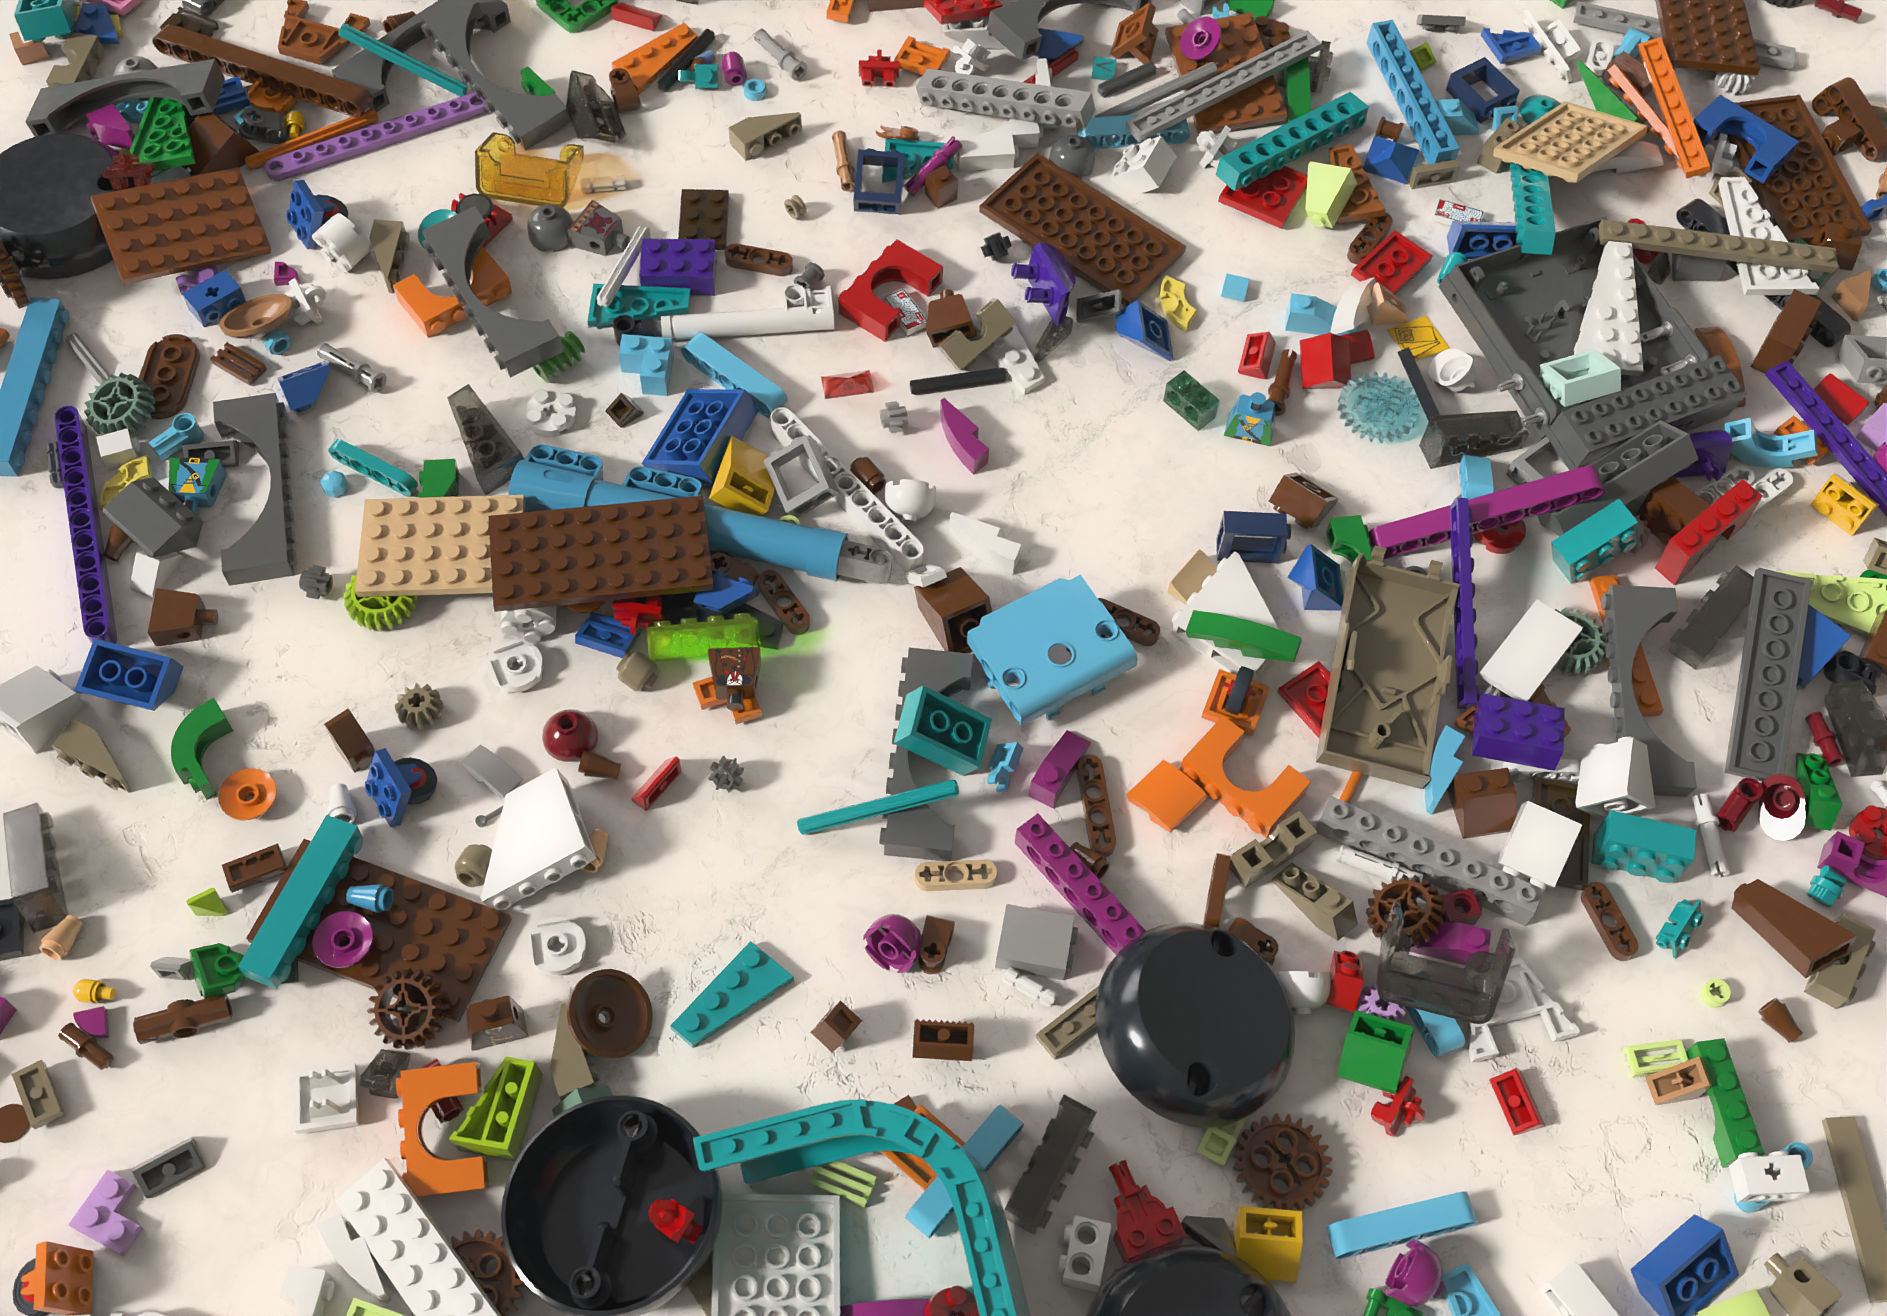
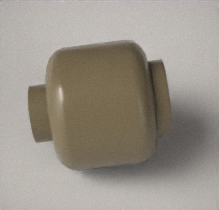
[616,651,658,692]
[454,844,492,887]

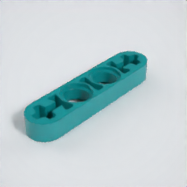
[328,439,418,496]

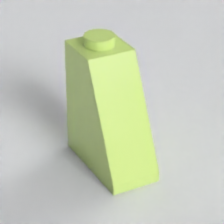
[1306,162,1357,228]

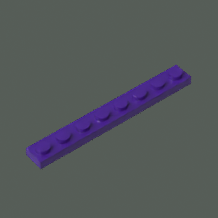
[1765,360,1887,517]
[1449,498,1480,709]

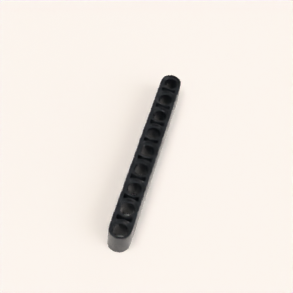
[1676,198,1851,348]

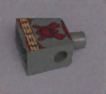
[567,200,630,256]

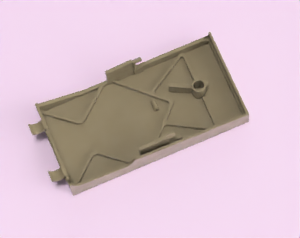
[1316,545,1460,789]

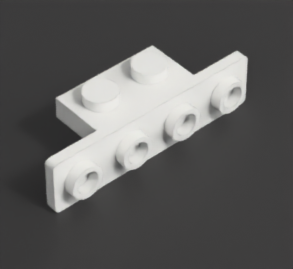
[1522,9,1582,83]

